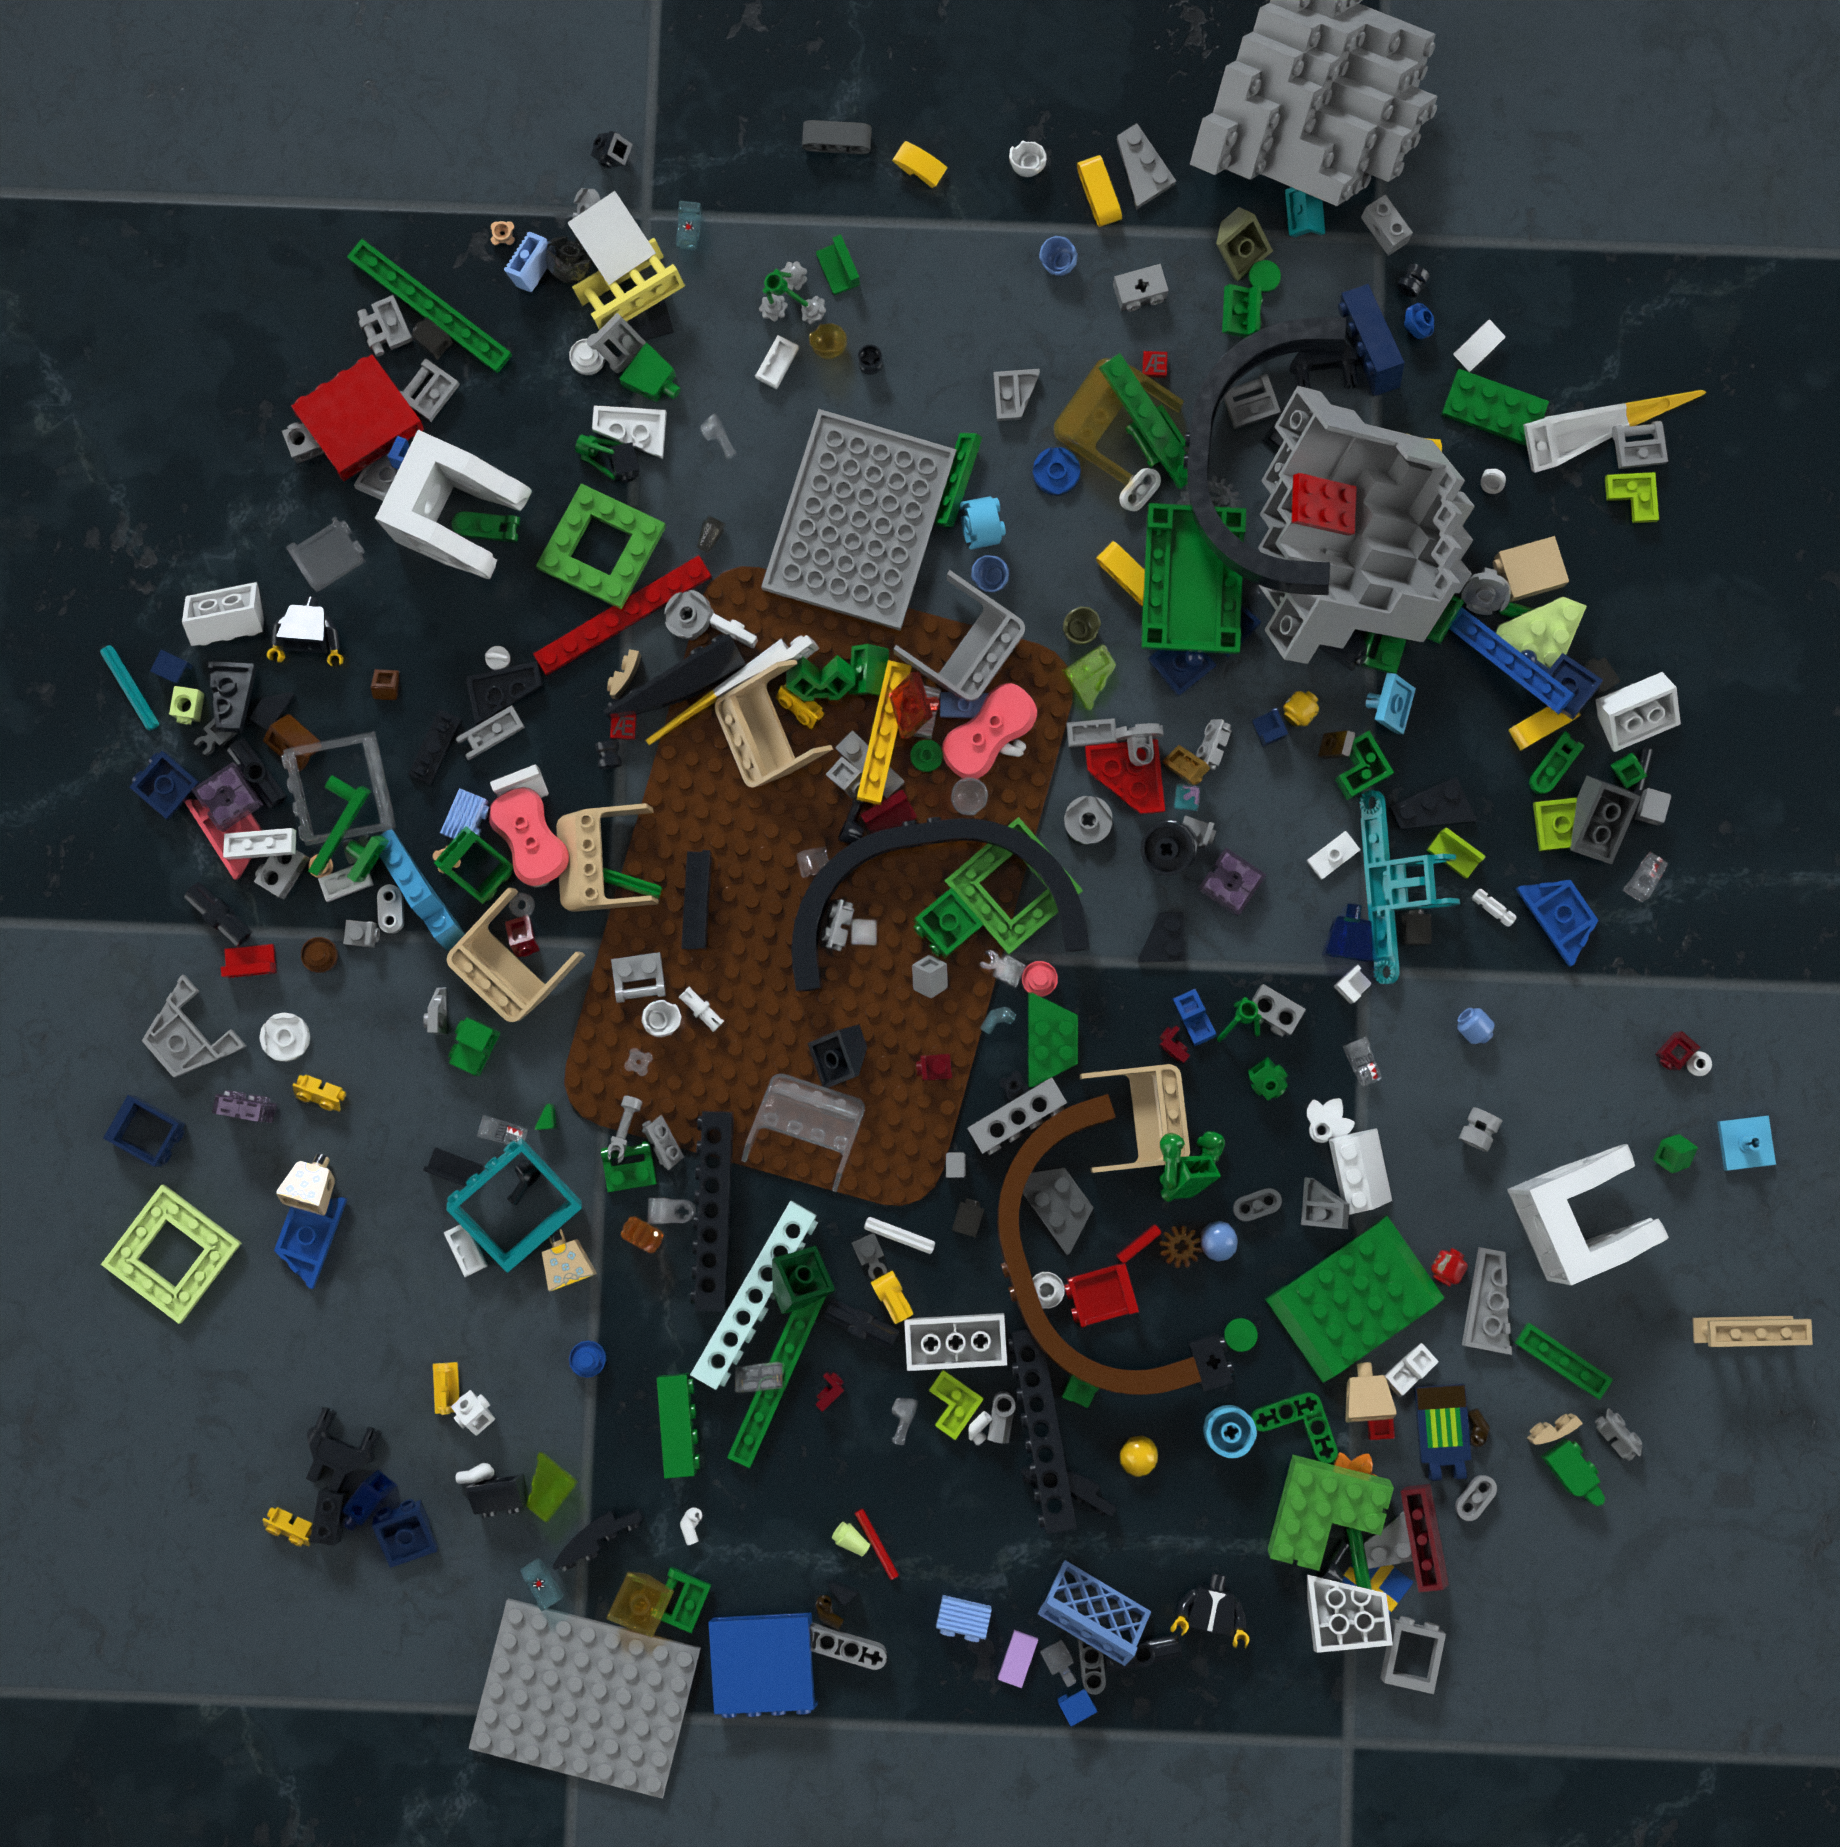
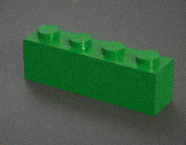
[657,1373,700,1479]

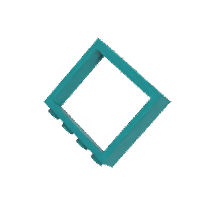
[446,1138,582,1273]

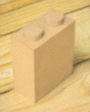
[1493,536,1569,602]

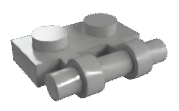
[357,295,413,356]

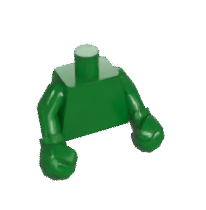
[1160,1131,1225,1202]

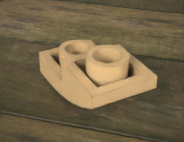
[607,649,641,699]
[1527,1413,1583,1445]

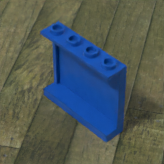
[709,1613,818,1718]

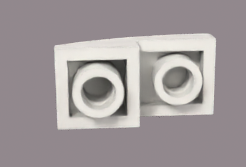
[1453,319,1505,372]

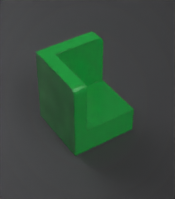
[1653,1134,1698,1174]
[1061,1375,1099,1408]

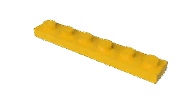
[857,660,912,805]

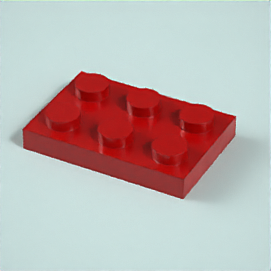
[1291,473,1356,536]

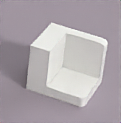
[1334,965,1371,1004]

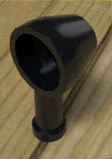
[838,798,864,844]
[507,1159,541,1205]
[1315,1540,1350,1583]

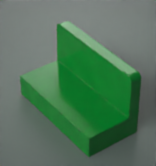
[816,234,860,295]
[849,644,889,696]

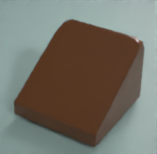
[371,669,399,700]

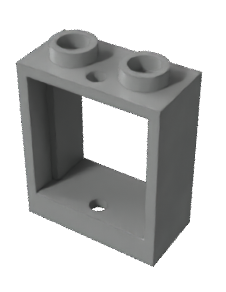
[1380,1616,1446,1694]

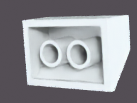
[182,582,264,646]
[1596,672,1681,752]
[1328,1128,1392,1215]

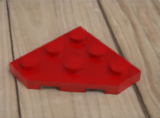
[1085,739,1165,815]

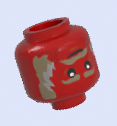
[1431,1248,1468,1287]

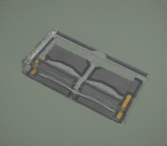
[735,1362,782,1393]

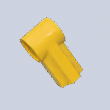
[871,1270,914,1324]

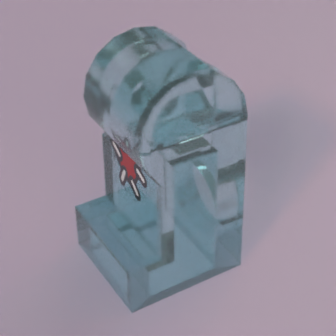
[676,201,702,251]
[520,1558,564,1612]

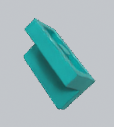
[1285,187,1325,238]

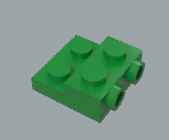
[913,887,984,958]

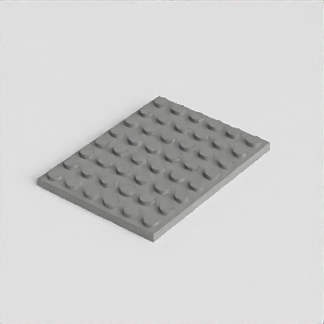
[761,409,956,631]
[469,1598,701,1799]

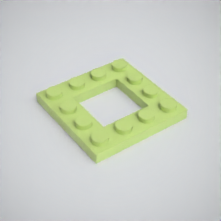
[101,1184,242,1324]

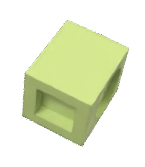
[169,686,205,725]

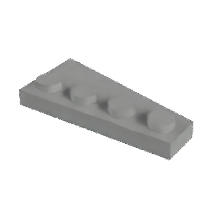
[1462,1247,1512,1355]

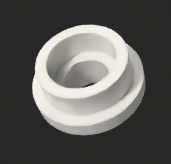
[1686,1051,1712,1076]

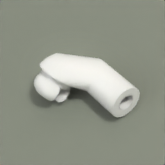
[456,1463,494,1484]
[680,1507,703,1545]

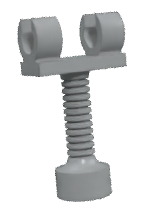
[608,1096,643,1163]

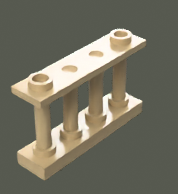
[1692,1316,1813,1347]

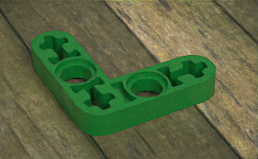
[1251,1392,1338,1463]

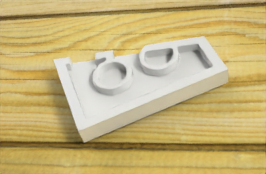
[592,406,667,459]

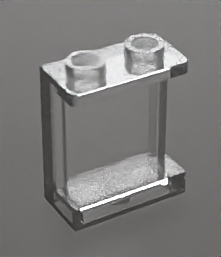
[286,517,366,592]

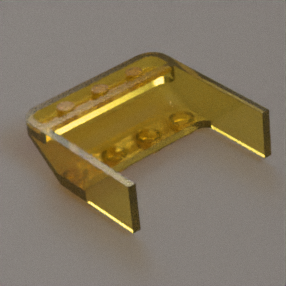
[1053,358,1184,486]

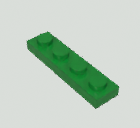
[934,433,982,527]
[1514,1322,1613,1400]

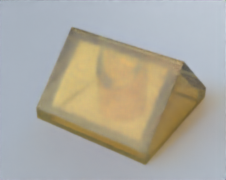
[606,1571,674,1638]

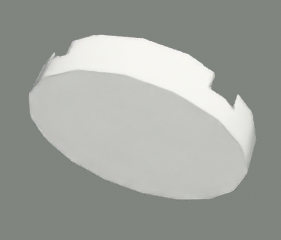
[260,1013,310,1062]

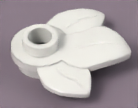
[1307,1098,1355,1143]

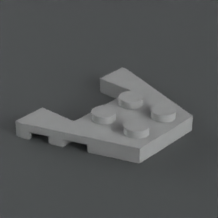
[142,975,247,1078]

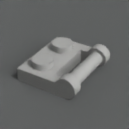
[587,313,646,373]
[400,359,460,422]
[1223,374,1281,430]
[1612,421,1668,469]
[611,952,666,1003]

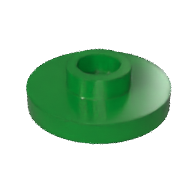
[1249,260,1281,293]
[910,739,943,772]
[1224,1318,1258,1352]

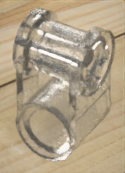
[648,1198,696,1224]

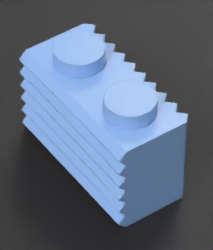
[504,232,557,292]
[440,788,490,843]
[936,1595,992,1642]

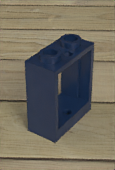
[103,1095,185,1167]

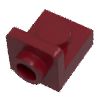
[505,915,539,957]
[1159,1026,1190,1064]
[916,1054,952,1081]
[816,1371,845,1412]

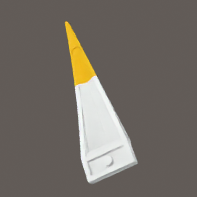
[1523,390,1706,472]
[645,635,820,745]

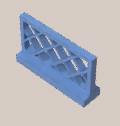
[1038,1560,1151,1666]

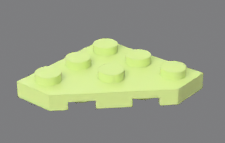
[1495,597,1587,668]

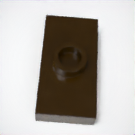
[1318,730,1355,759]

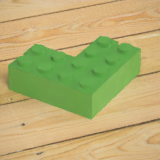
[1268,1455,1394,1571]

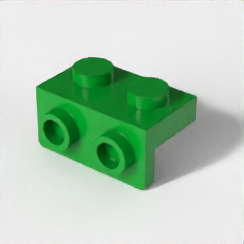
[1222,284,1263,338]

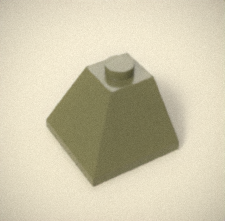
[1216,207,1273,282]

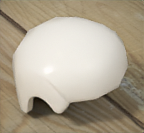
[1009,141,1047,177]
[641,1000,681,1038]

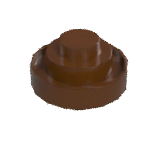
[301,937,338,973]

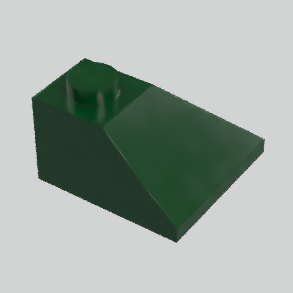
[772,1246,835,1314]

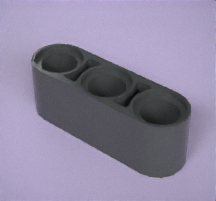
[802,120,872,154]
[1078,1639,1106,1695]

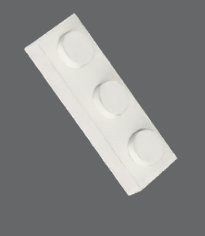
[223,828,296,860]

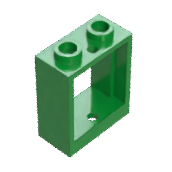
[434,826,513,904]

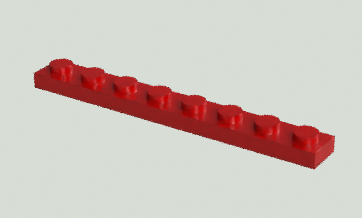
[533,555,712,676]

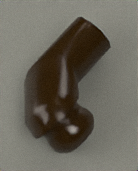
[1468,1408,1490,1447]
[815,1595,844,1630]

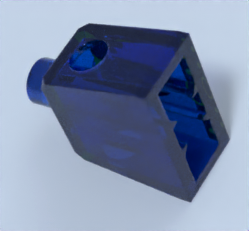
[1322,904,1373,962]
[342,1470,397,1530]

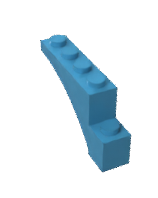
[380,828,465,951]

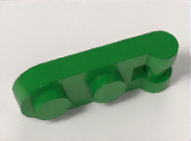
[452,511,520,543]
[1529,731,1585,794]

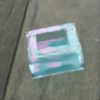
[1173,784,1201,811]

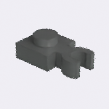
[194,718,237,756]
[852,1233,887,1280]

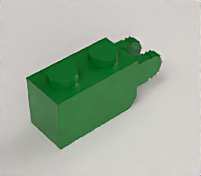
[1541,1438,1605,1507]

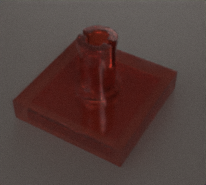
[889,672,940,739]

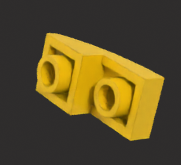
[892,141,948,188]

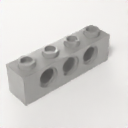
[967,1077,1067,1155]

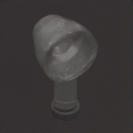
[700,413,737,459]
[892,1398,918,1445]

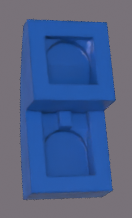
[1173,989,1217,1047]

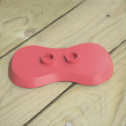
[942,683,1037,780]
[488,787,569,886]

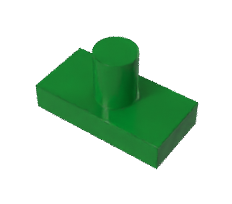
[345,835,389,883]

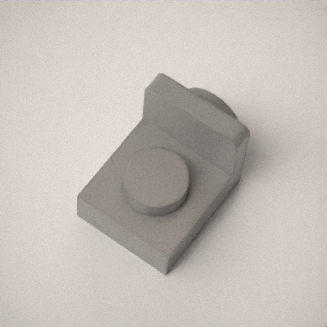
[826,757,862,799]
[1183,816,1216,849]
[343,920,380,948]

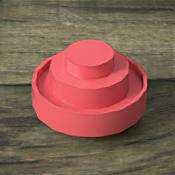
[1022,961,1058,997]

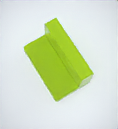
[1427,828,1486,879]

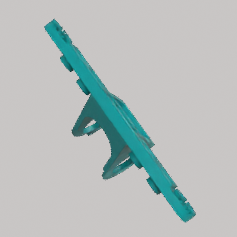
[1359,790,1460,984]

